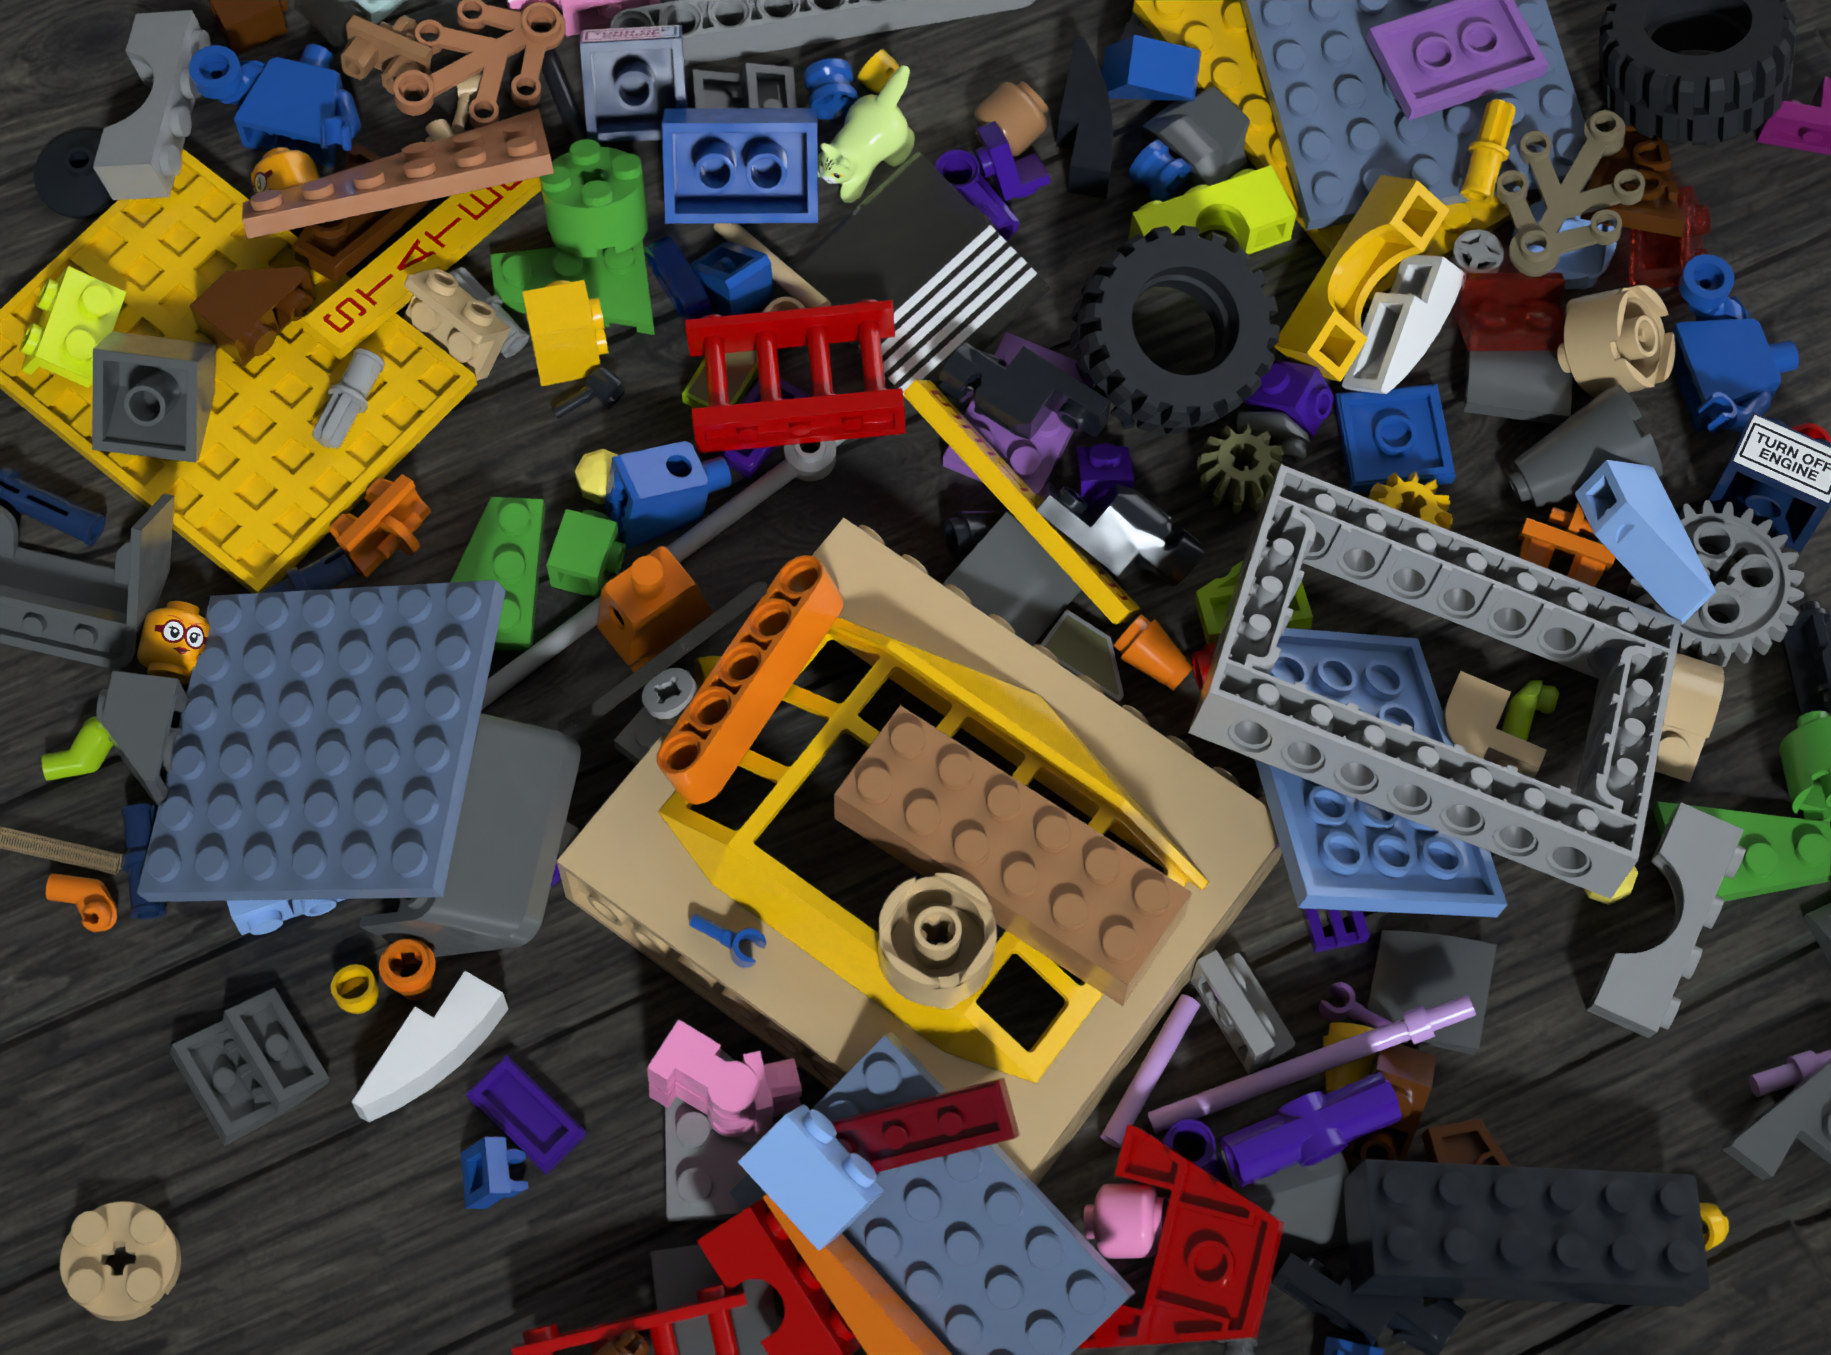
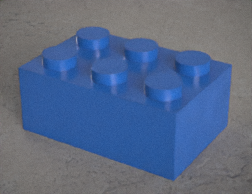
[662,108,818,224]

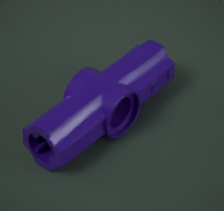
[1221,1072,1402,1187]

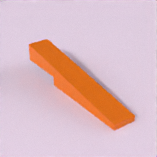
[762,1194,952,1355]

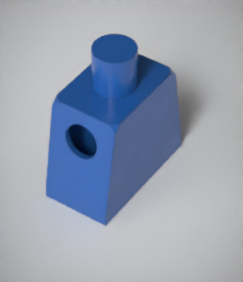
[604,441,731,550]

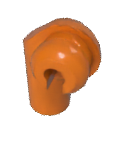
[46,873,118,932]

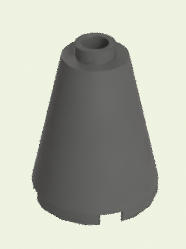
[1508,385,1663,508]

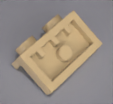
[403,268,511,381]

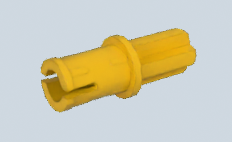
[1460,99,1516,203]

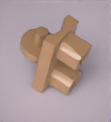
[341,15,433,95]

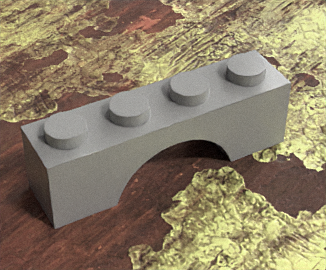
[93,10,211,200]
[1586,802,1746,1038]

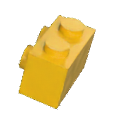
[522,280,608,387]

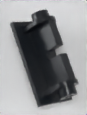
[1782,600,1831,716]

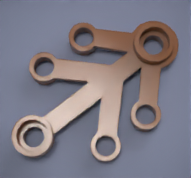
[393,0,566,129]

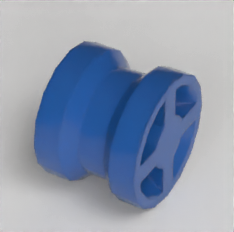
[803,58,858,120]
[1128,140,1191,202]

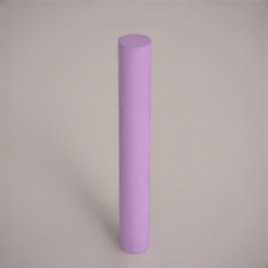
[1101,994,1200,1148]

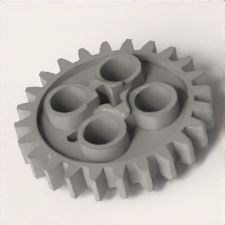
[1627,500,1804,667]

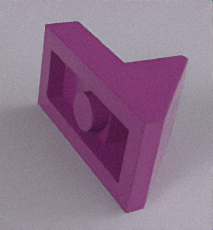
[1757,76,1831,155]

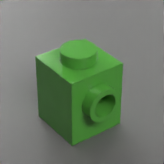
[546,509,626,599]

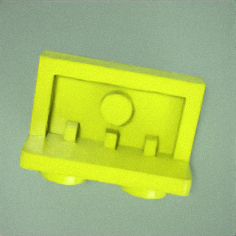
[20,266,127,388]

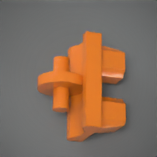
[330,474,431,578]
[1517,501,1616,587]

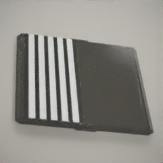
[791,151,1051,406]

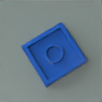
[1334,384,1456,493]

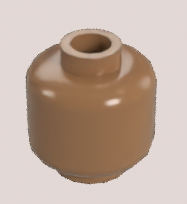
[974,81,1048,156]

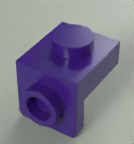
[975,121,1051,201]
[1245,360,1334,437]
[1076,443,1134,513]

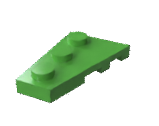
[490,239,655,335]
[450,497,545,652]
[1653,801,1831,902]

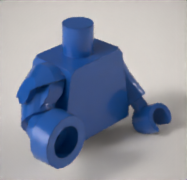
[189,44,361,167]
[1672,254,1799,434]

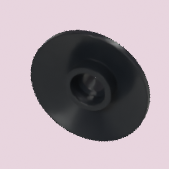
[34,129,117,219]

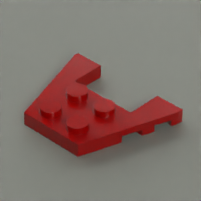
[1078,1124,1285,1349]

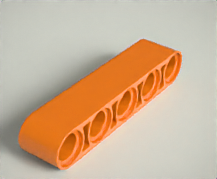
[656,555,843,804]

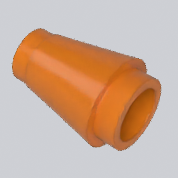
[1113,614,1194,691]
[379,938,436,1001]

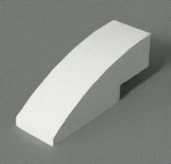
[1342,255,1466,394]
[352,971,508,1122]

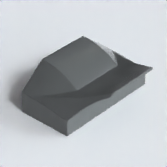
[1142,86,1250,186]

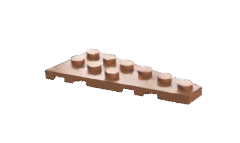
[242,108,554,239]

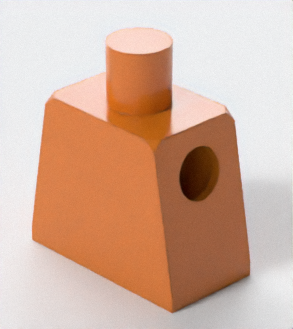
[597,546,710,666]

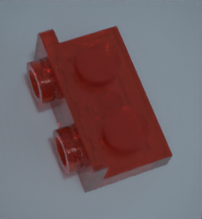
[1629,186,1711,289]
[1456,273,1566,351]

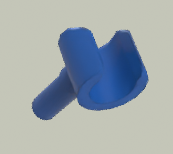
[689,913,766,968]

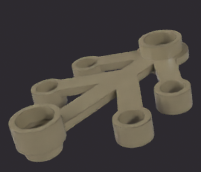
[1497,110,1645,277]

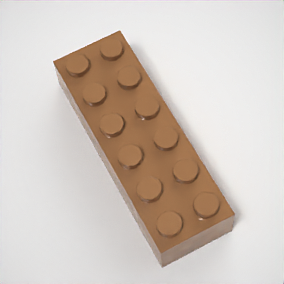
[834,706,1192,1006]

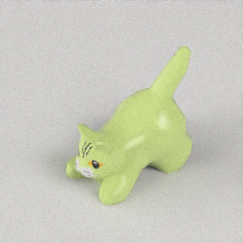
[818,65,915,203]

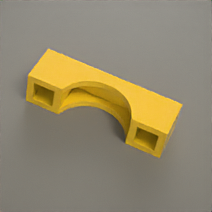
[1274,175,1450,382]

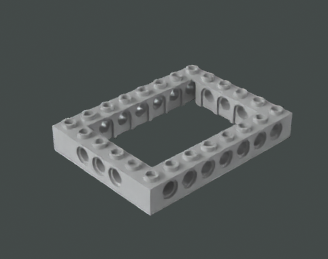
[1189,464,1682,899]

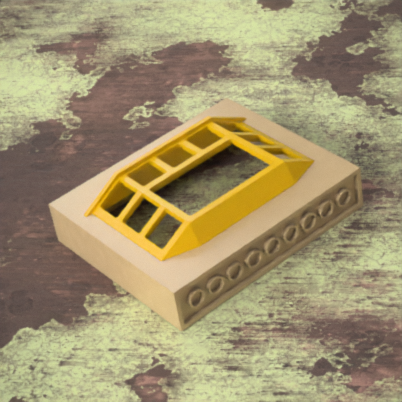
[557,518,1282,1186]

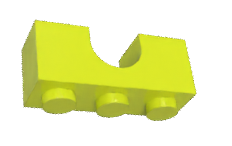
[1129,165,1297,288]

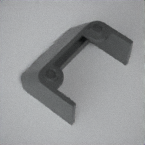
[0,493,174,669]
[360,713,581,957]

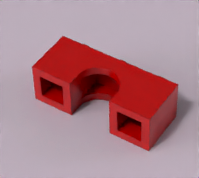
[697,1198,861,1355]

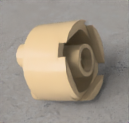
[1557,285,1675,398]
[878,873,997,1009]

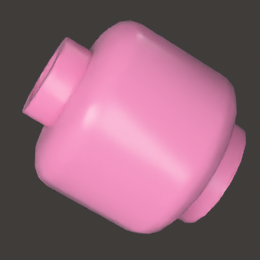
[1084,1183,1169,1259]

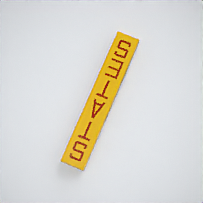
[302,177,542,360]
[903,379,1141,624]

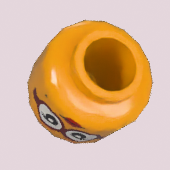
[251,147,320,194]
[137,601,210,685]

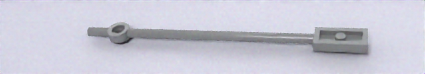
[481,439,846,711]

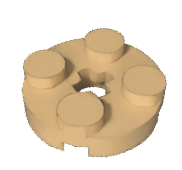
[60,1202,181,1321]

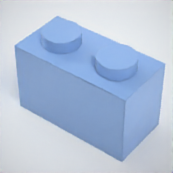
[738,1104,884,1250]

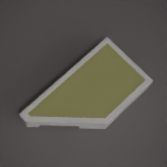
[1041,609,1124,706]

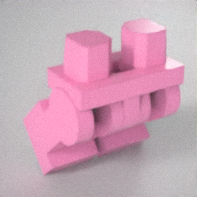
[647,1019,802,1138]

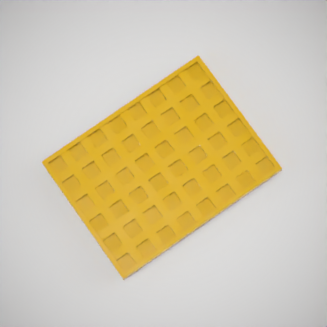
[0,149,477,594]

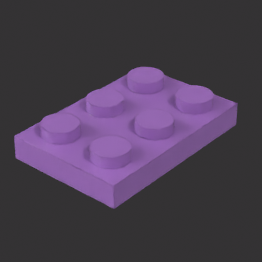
[1366,0,1549,121]
[943,332,1096,495]

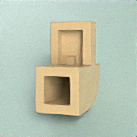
[1655,653,1725,782]
[1443,671,1547,779]

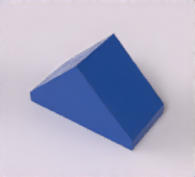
[1102,35,1201,101]
[686,240,773,316]

